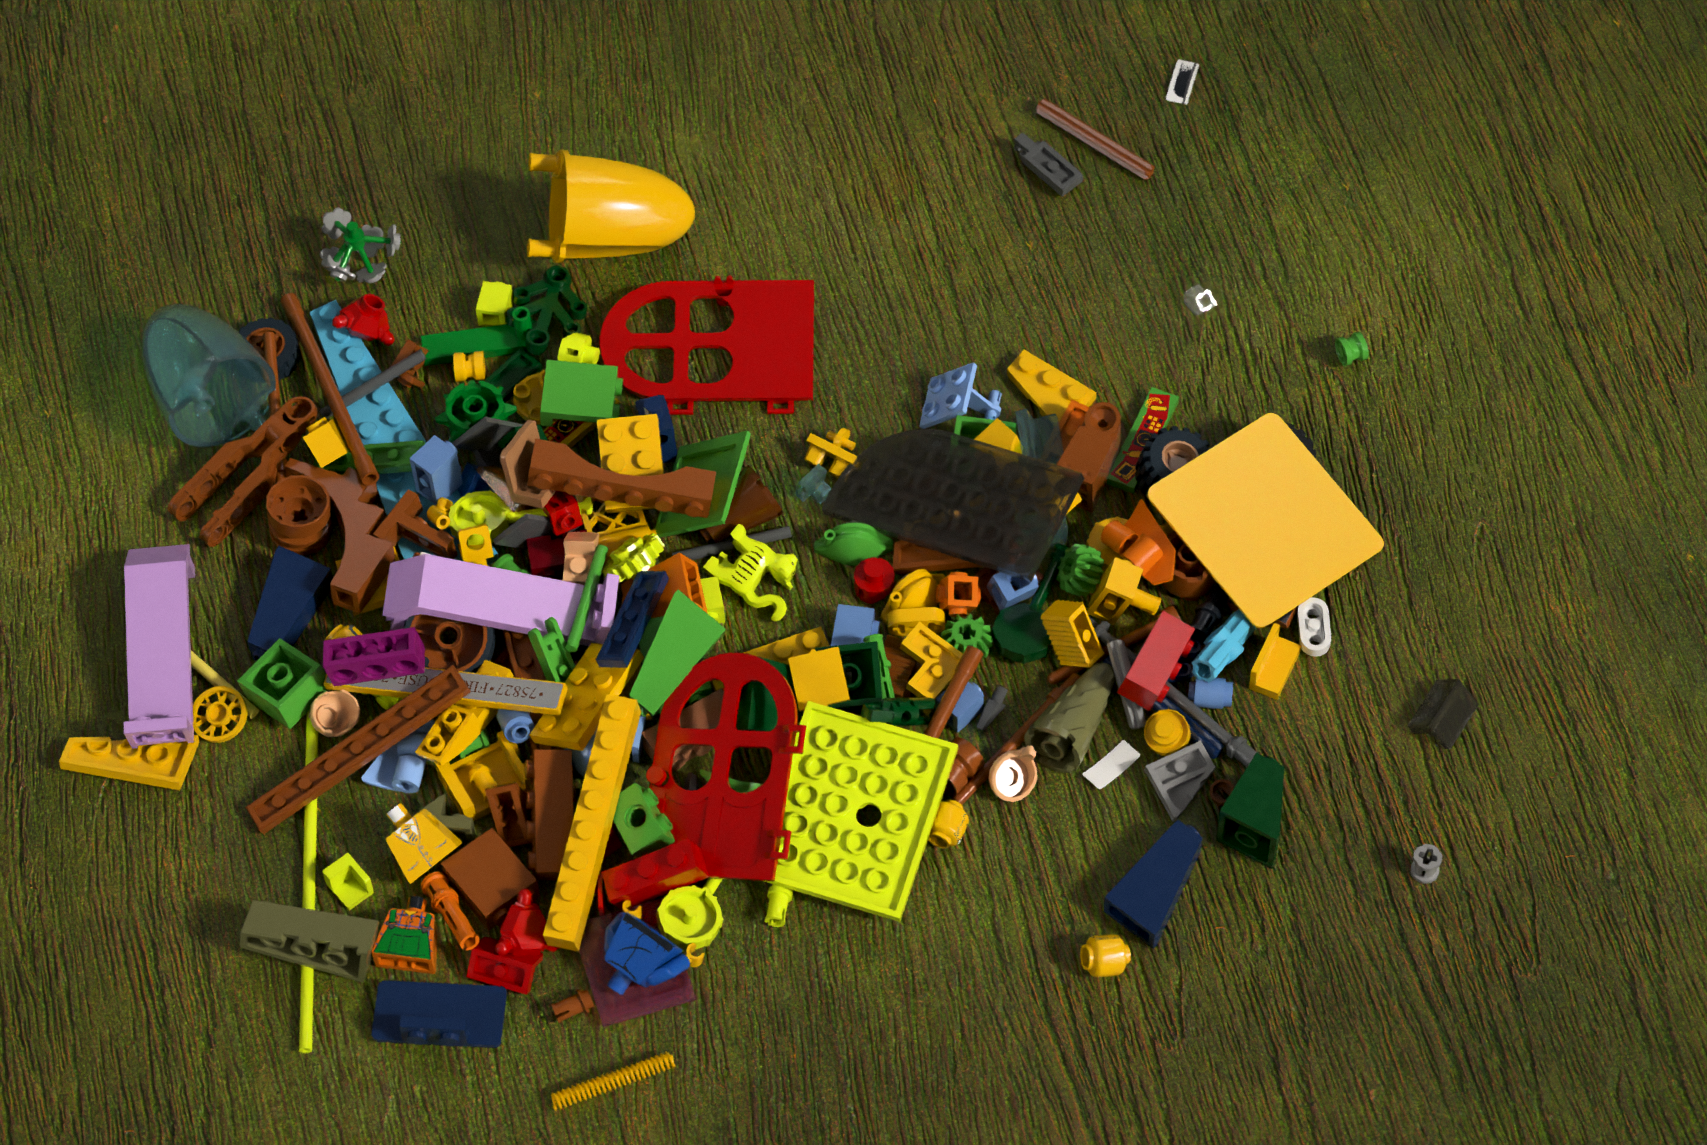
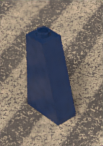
[247,546,333,661]
[1103,819,1202,949]

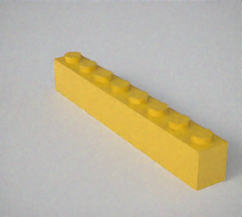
[543,694,641,952]

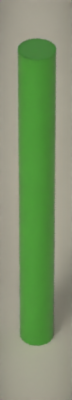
[565,545,608,653]

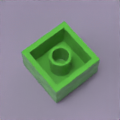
[237,638,329,729]

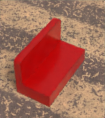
[466,937,544,995]

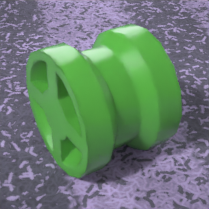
[1335,331,1369,366]

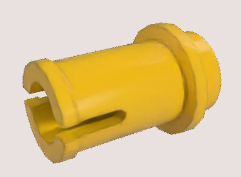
[468,764,498,804]

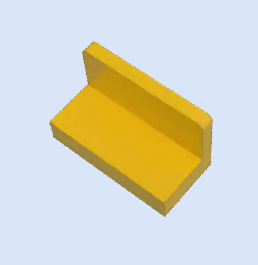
[1249,623,1301,700]

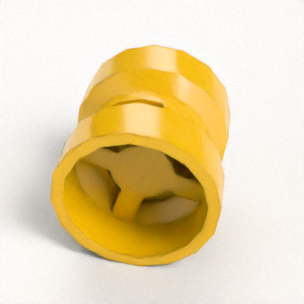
[453,351,486,382]

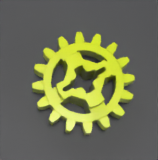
[602,533,665,583]

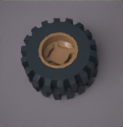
[1135,426,1210,498]

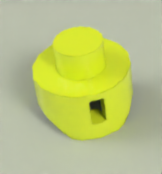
[558,333,600,364]

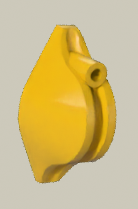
[880,569,946,625]

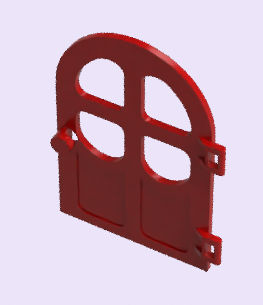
[600,276,814,415]
[643,653,807,881]

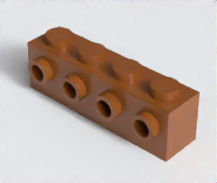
[525,749,574,881]

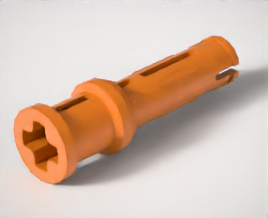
[420,871,480,951]

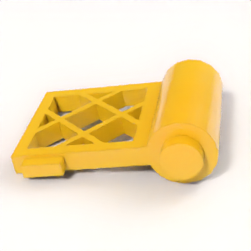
[576,495,657,565]

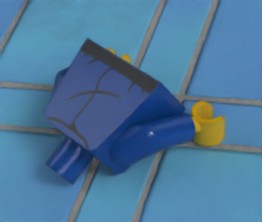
[604,900,705,995]

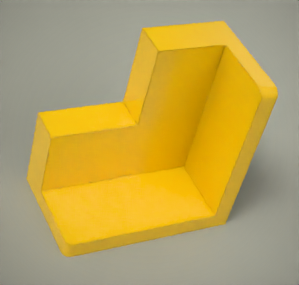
[900,622,963,715]

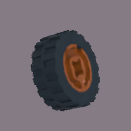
[233,318,300,384]

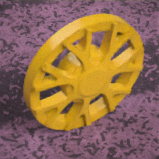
[193,686,248,743]

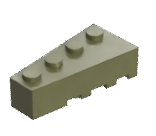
[240,900,379,983]

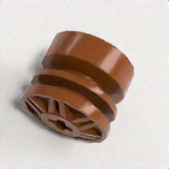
[266,475,332,556]

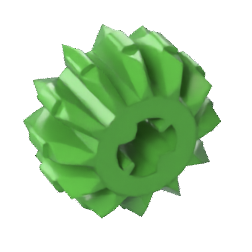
[1057,544,1104,597]
[941,613,993,658]

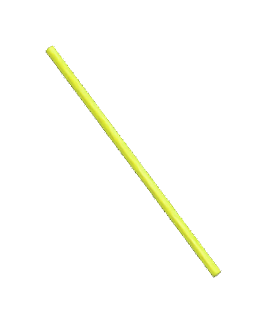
[299,710,319,1053]

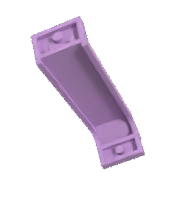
[124,544,195,748]
[382,554,619,646]

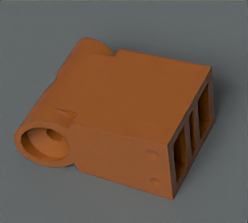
[1055,402,1121,513]

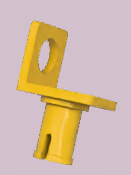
[458,524,494,566]

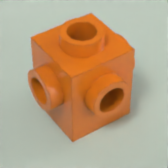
[935,572,981,617]

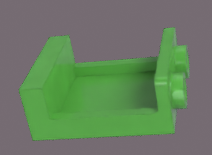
[540,360,623,427]

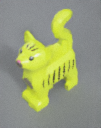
[703,524,798,622]

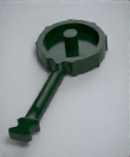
[991,544,1070,664]

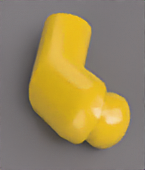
[427,497,454,530]

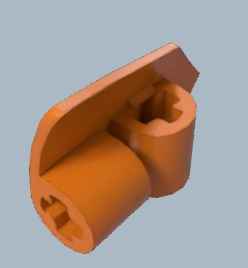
[1101,499,1176,585]

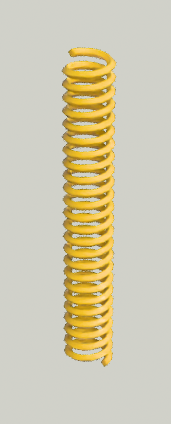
[551,1051,675,1111]

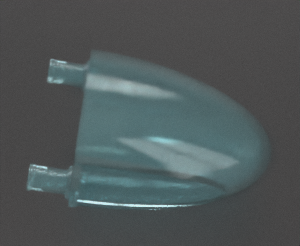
[142,304,276,447]

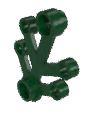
[506,266,588,355]

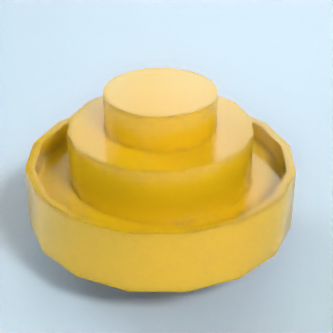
[1144,709,1191,756]

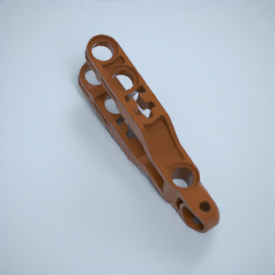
[167,396,318,547]

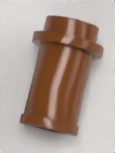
[550,989,594,1023]

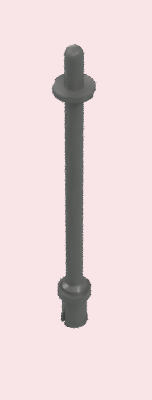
[1089,616,1259,767]

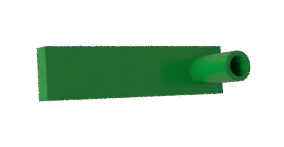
[421,306,537,366]

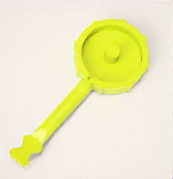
[449,490,593,546]
[656,878,723,951]

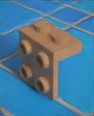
[500,420,556,509]

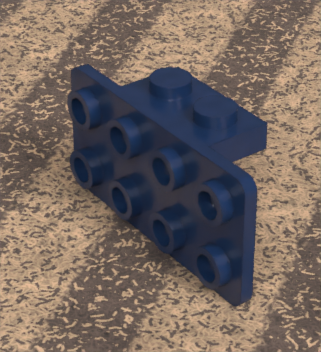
[372,980,507,1048]

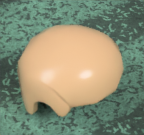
[309,690,361,737]

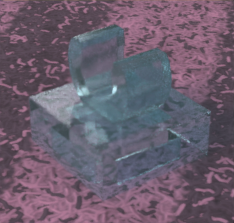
[794,463,832,504]

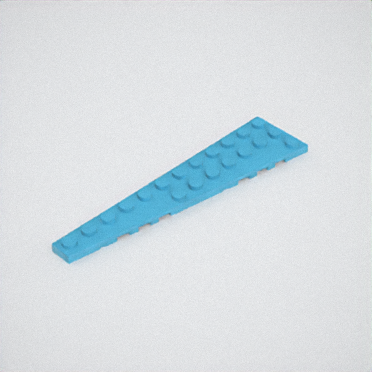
[310,300,499,565]

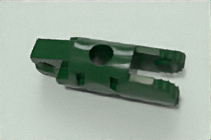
[861,697,935,726]

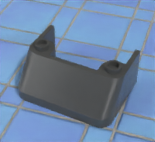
[452,417,578,549]

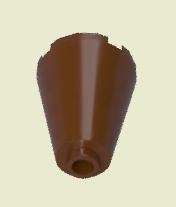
[698,465,783,543]

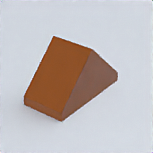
[485,782,532,847]

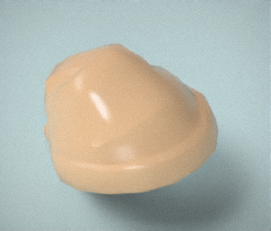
[988,745,1037,802]

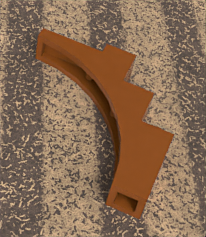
[285,458,396,613]

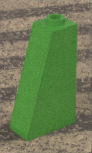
[629,589,726,718]

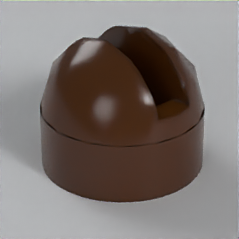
[1209,779,1234,806]

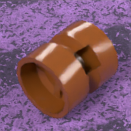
[944,737,985,797]

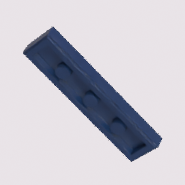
[596,571,669,668]

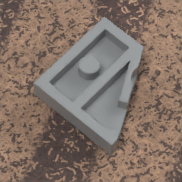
[1144,741,1215,822]

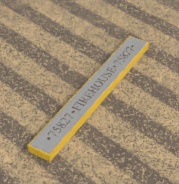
[323,667,568,716]

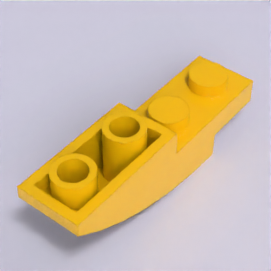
[415,660,514,766]

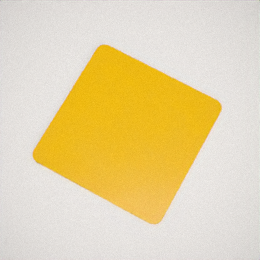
[1147,413,1384,628]

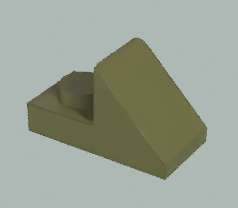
[412,794,476,843]

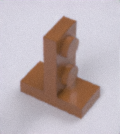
[373,489,458,559]

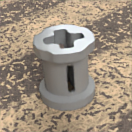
[1410,844,1442,884]

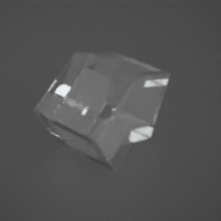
[1184,284,1217,315]

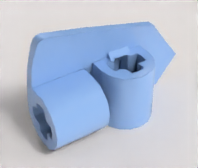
[361,719,435,793]

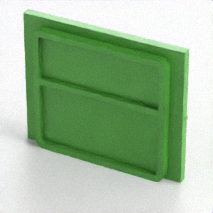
[655,430,751,538]

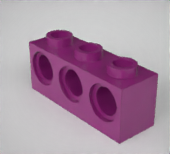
[323,627,425,686]

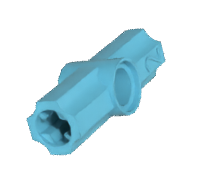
[1192,609,1256,683]

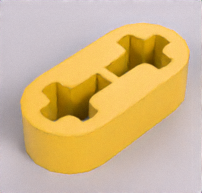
[887,607,946,636]

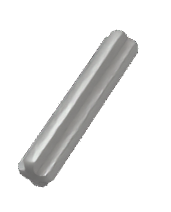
[1107,639,1146,730]

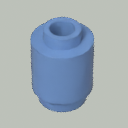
[1188,678,1233,709]
[497,709,535,743]

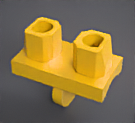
[805,428,862,481]

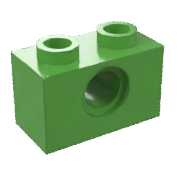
[613,783,675,858]

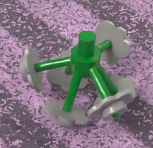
[320,207,401,283]

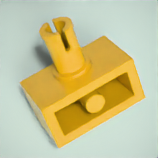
[1087,557,1161,625]

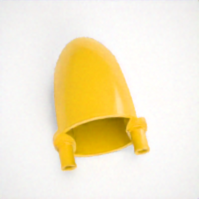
[527,149,695,263]

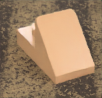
[562,532,599,585]

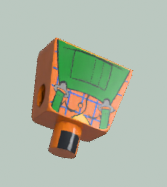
[372,896,438,974]

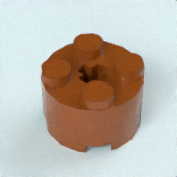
[1161,531,1216,601]

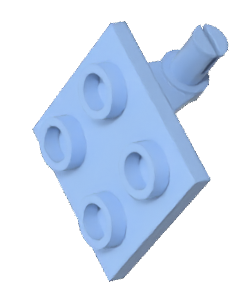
[919,362,1002,429]

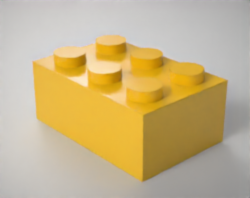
[597,414,664,514]

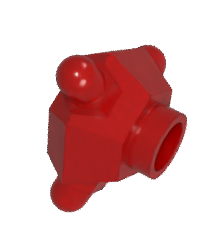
[332,294,395,346]
[495,889,559,956]

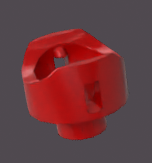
[854,557,895,604]

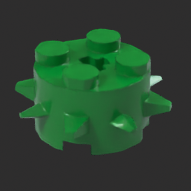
[435,380,517,443]

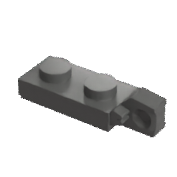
[1014,132,1083,197]

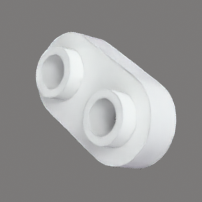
[1297,597,1331,657]

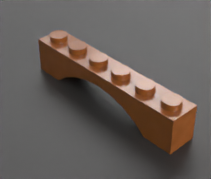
[527,439,716,518]

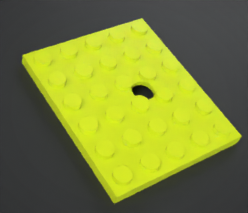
[764,701,958,922]

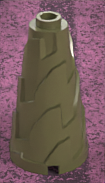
[1024,663,1116,773]

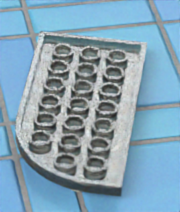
[822,429,1085,582]

